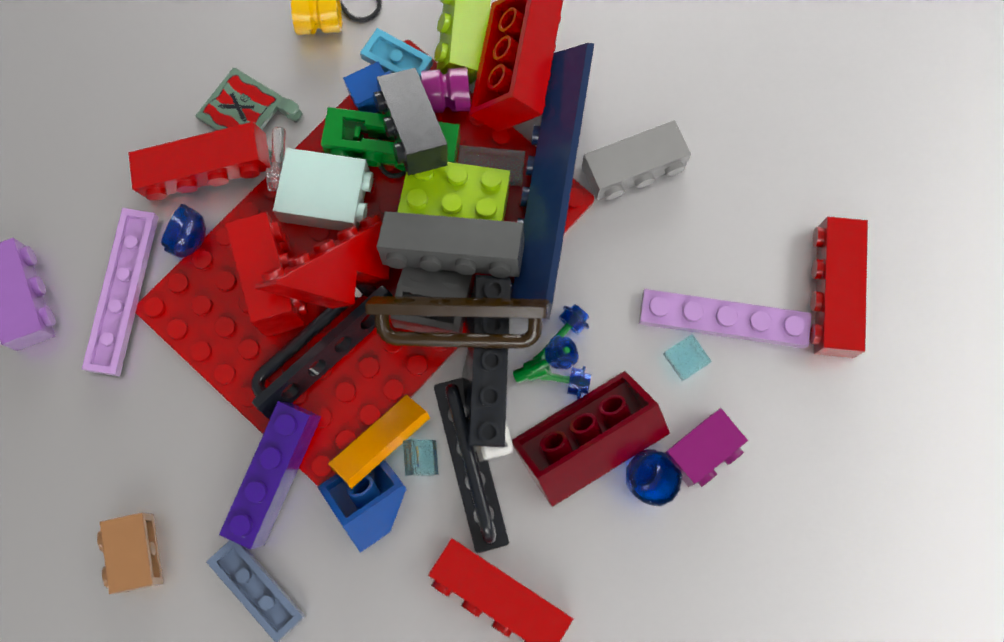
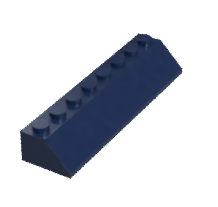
[510,43,594,320]

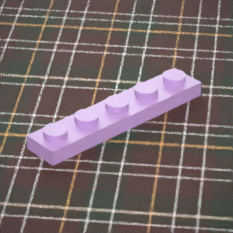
[82,208,159,377]
[639,289,812,348]

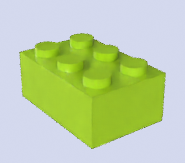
[398,162,510,221]

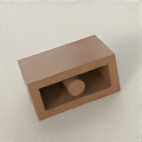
[97,513,164,594]

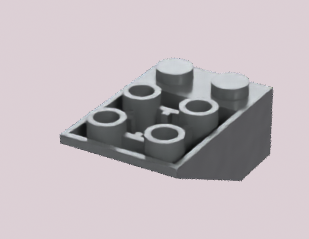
[390,267,475,333]

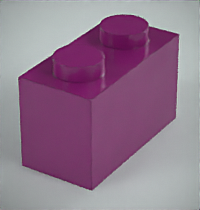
[662,408,748,487]

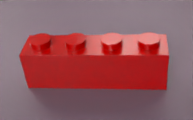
[128,122,271,201]
[809,216,868,358]
[428,538,574,642]

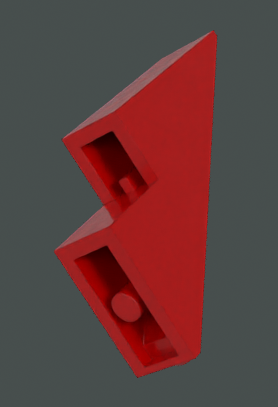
[254,214,389,309]

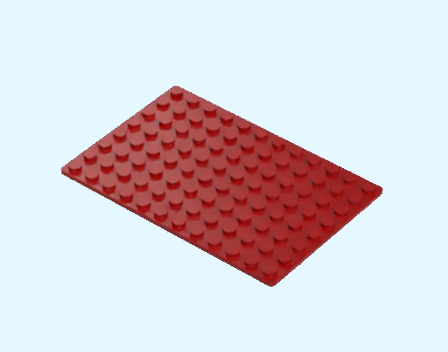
[135,40,594,486]

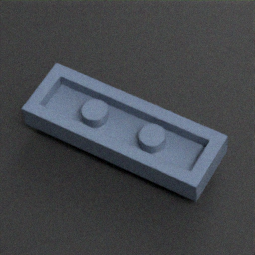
[206,540,306,642]

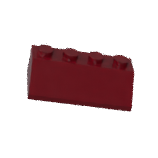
[512,371,670,507]

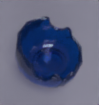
[161,204,207,258]
[626,449,683,507]

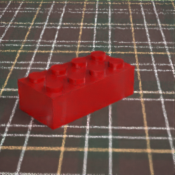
[469,0,563,132]

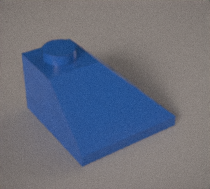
[317,459,406,553]

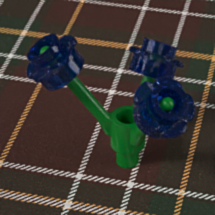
[513,304,592,399]

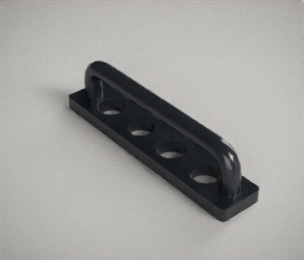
[251,283,393,420]
[434,377,509,553]

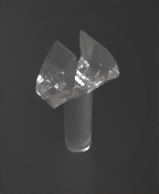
[266,127,286,191]

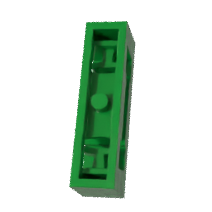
[321,107,461,171]

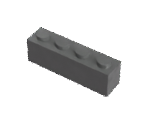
[377,211,525,278]

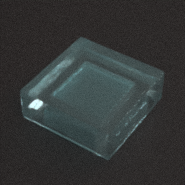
[663,334,712,382]
[403,439,439,476]

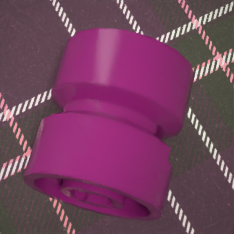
[421,67,470,113]

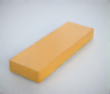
[328,395,430,489]

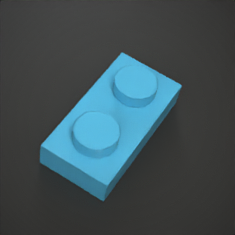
[360,28,433,80]

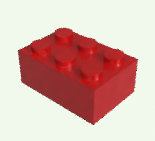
[225,212,308,337]

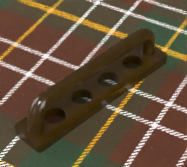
[365,296,549,349]

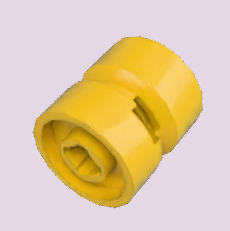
[291,0,342,35]

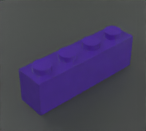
[219,401,322,550]

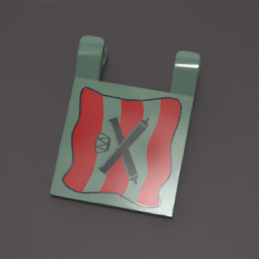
[196,67,303,158]

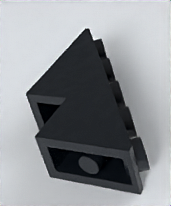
[462,274,511,447]

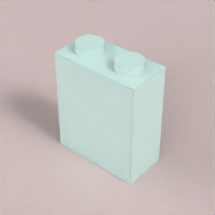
[273,148,373,231]

